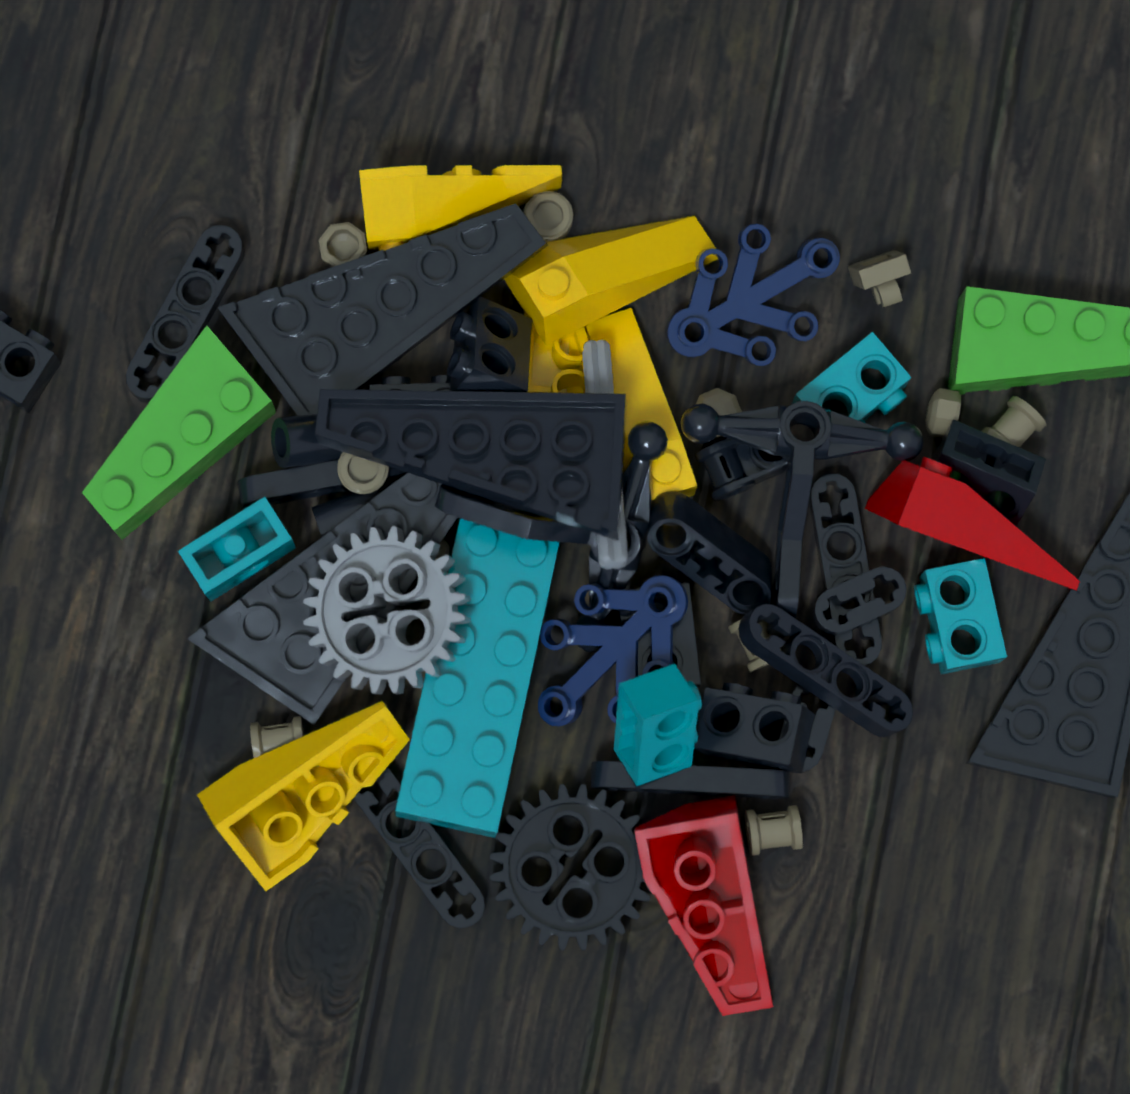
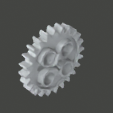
[303,526,471,695]

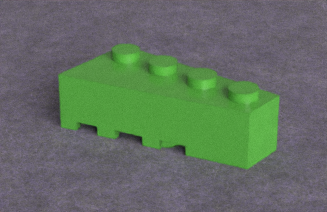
[948,286,1130,395]
[82,325,276,540]

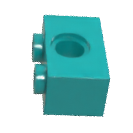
[178,497,296,602]

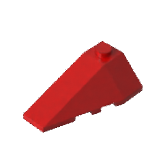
[865,457,1080,591]
[634,795,773,1016]

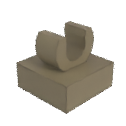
[848,250,911,307]

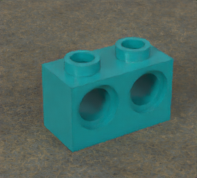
[792,332,912,423]
[914,558,1007,675]
[614,664,702,786]

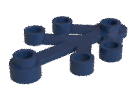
[667,224,840,366]
[538,575,688,726]

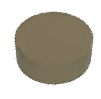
[524,191,573,242]
[337,452,389,494]

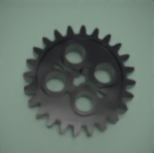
[490,784,651,951]

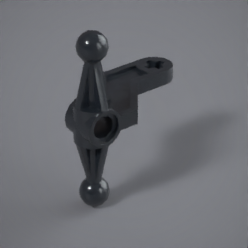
[681,401,924,618]
[435,421,668,653]

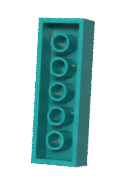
[395,518,559,838]

